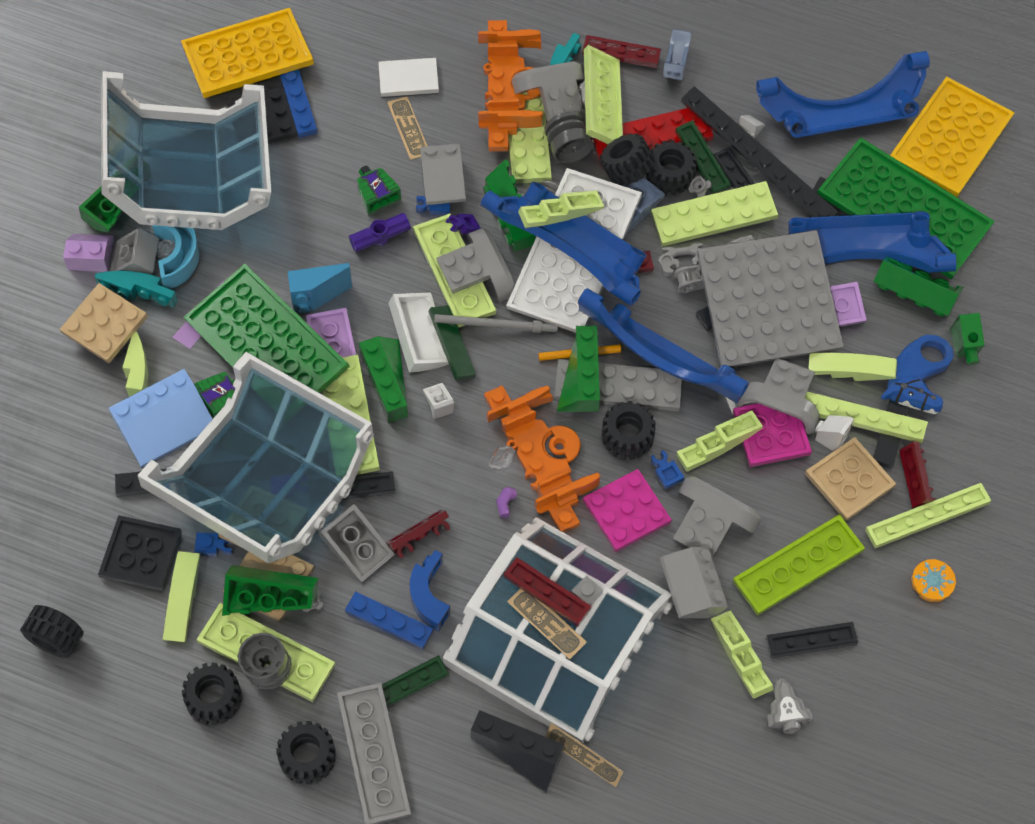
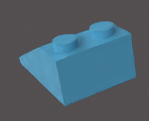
[287,263,352,313]

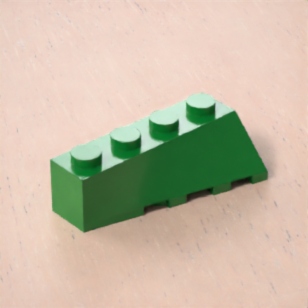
[79,154,151,233]
[483,160,537,252]
[873,256,964,316]
[557,326,600,412]
[359,336,408,423]
[222,565,318,616]

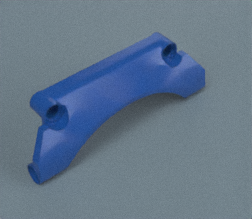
[756,51,930,138]
[480,181,647,306]
[788,211,956,273]
[578,288,749,403]

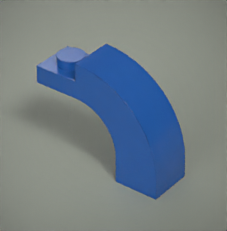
[410,550,450,632]

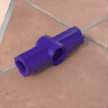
[349,213,411,252]

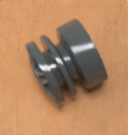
[544,111,593,163]
[237,633,292,690]

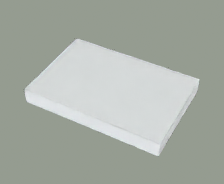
[379,58,439,97]

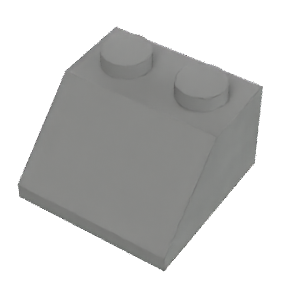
[110,228,159,274]

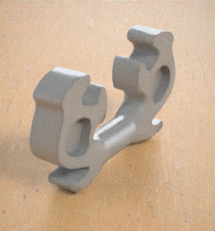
[658,243,703,277]

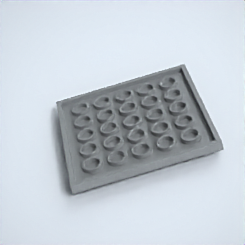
[697,230,844,367]

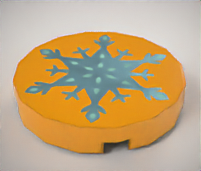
[911,559,956,602]

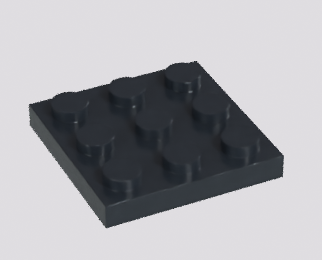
[226,86,298,150]
[98,515,182,591]

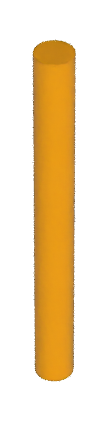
[538,344,621,361]

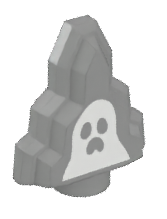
[767,678,813,734]

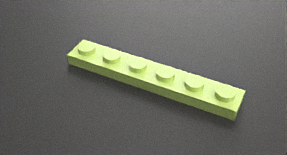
[804,392,928,443]
[865,483,991,549]

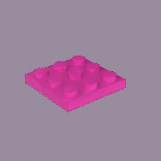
[733,403,812,467]
[583,469,672,552]

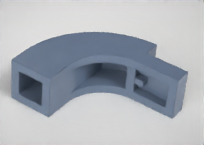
[663,29,692,80]

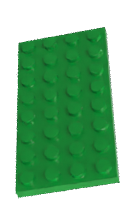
[817,137,995,280]
[183,263,350,423]

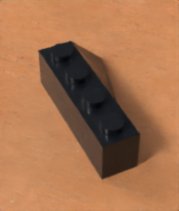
[470,710,564,793]

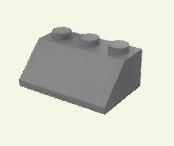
[660,547,728,618]

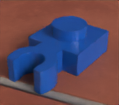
[416,196,450,215]
[651,450,685,490]
[194,532,233,557]

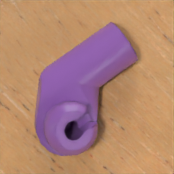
[496,487,517,518]

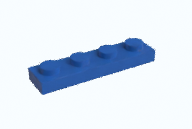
[280,69,317,138]
[345,591,434,650]

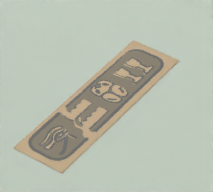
[387,96,427,160]
[507,589,587,659]
[545,723,623,787]

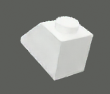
[815,415,854,451]

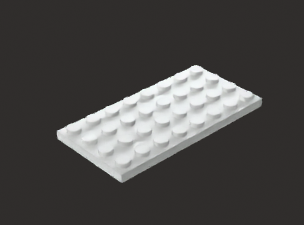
[506,168,642,333]

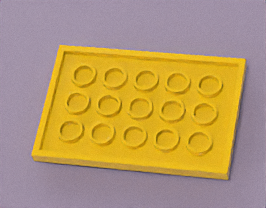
[181,8,314,98]
[890,76,1015,197]

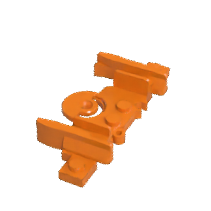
[478,20,543,152]
[484,385,600,533]

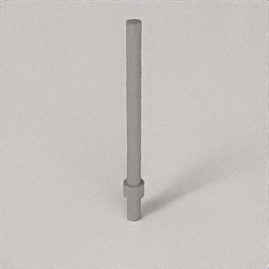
[434,314,558,333]

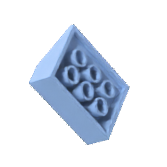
[109,369,213,468]

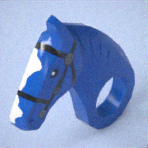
[880,335,953,414]

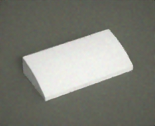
[388,293,449,373]

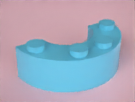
[152,225,200,289]

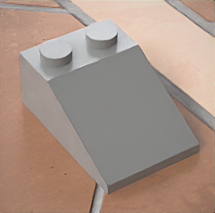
[420,144,466,205]
[317,504,395,582]

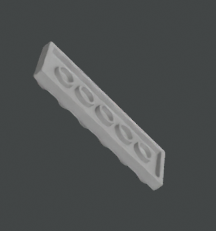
[554,359,682,412]
[337,683,411,824]

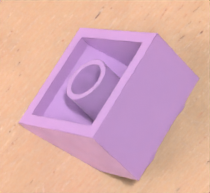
[63,234,114,272]

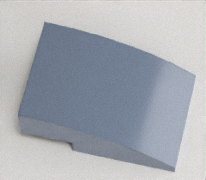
[623,177,665,235]

